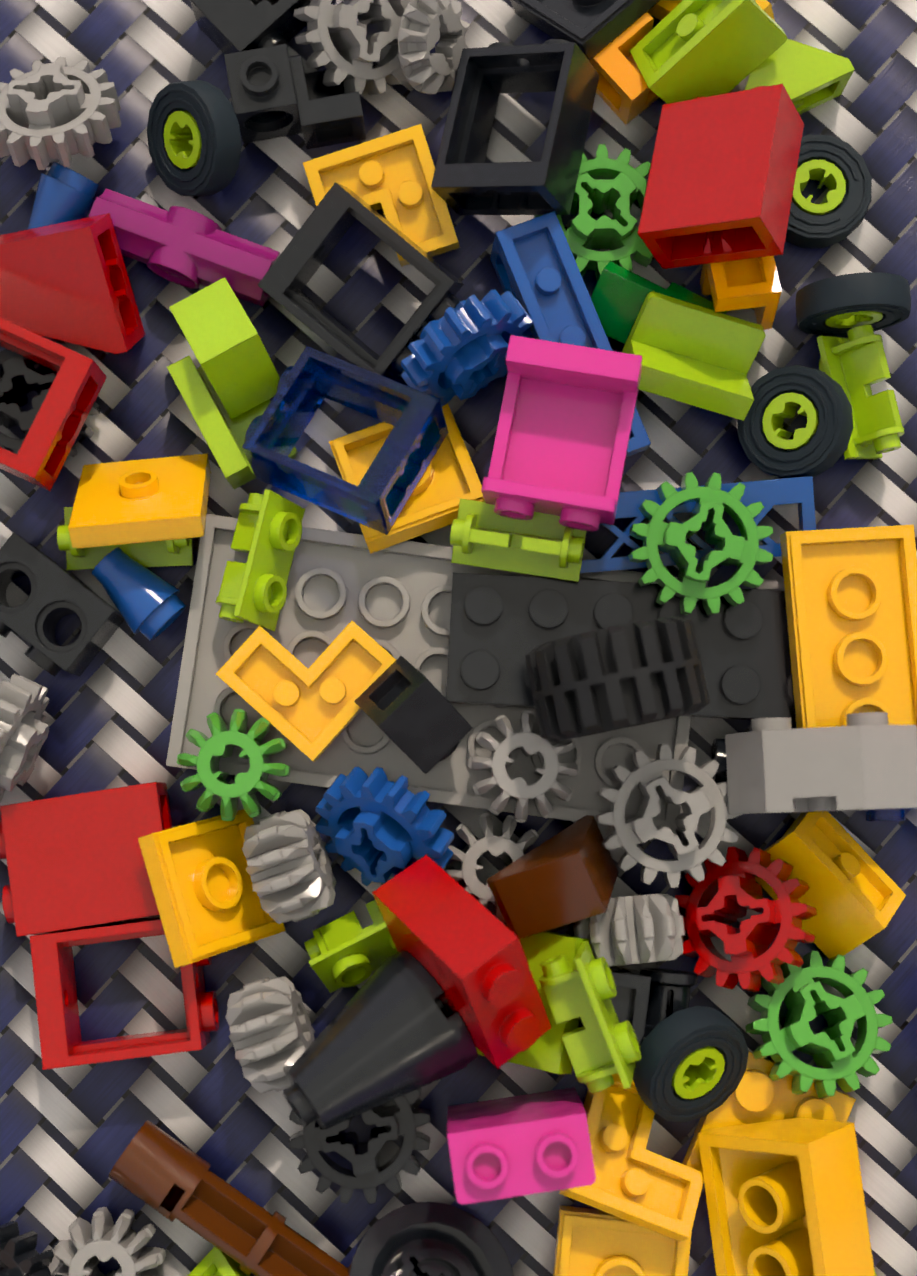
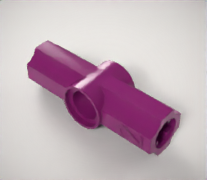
[88,188,280,307]

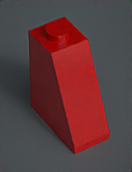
[0,213,145,354]

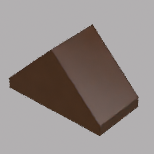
[486,815,619,939]

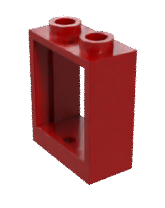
[0,317,107,491]
[30,917,219,1070]

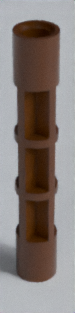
[108,1120,350,1276]

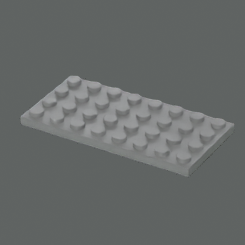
[166,514,708,835]

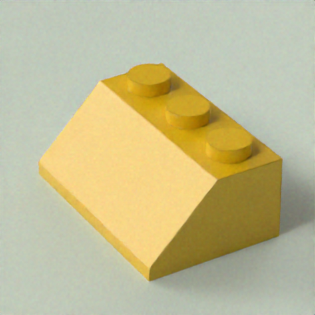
[698,1118,875,1276]

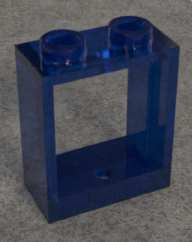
[242,346,448,535]

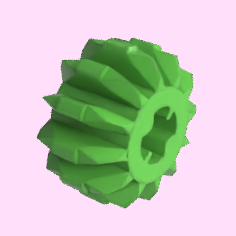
[177,709,291,821]

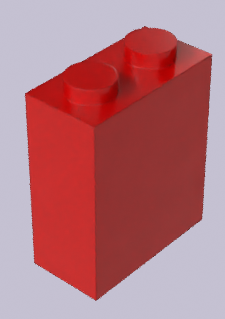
[637,84,804,269]
[0,782,173,937]
[372,855,552,1069]

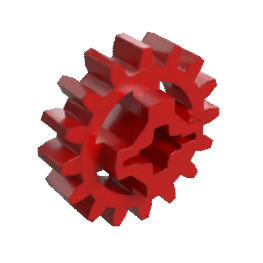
[675,846,817,992]

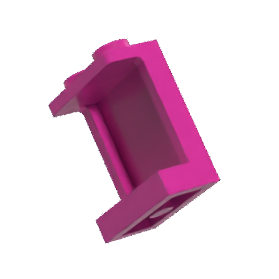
[481,335,642,531]
[447,1087,596,1205]

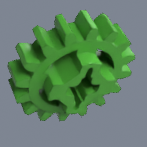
[534,144,653,282]
[628,472,773,616]
[745,951,893,1098]

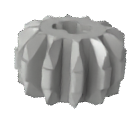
[468,710,581,823]
[242,809,336,924]
[444,813,539,923]
[573,894,685,967]
[226,976,315,1094]
[51,1207,166,1276]

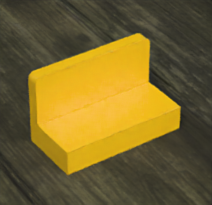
[755,811,906,959]

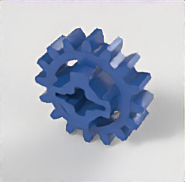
[400,289,534,407]
[315,766,455,886]

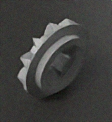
[398,0,470,94]

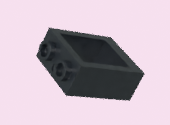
[431,39,600,215]
[258,182,464,383]

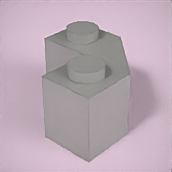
[725,712,917,814]

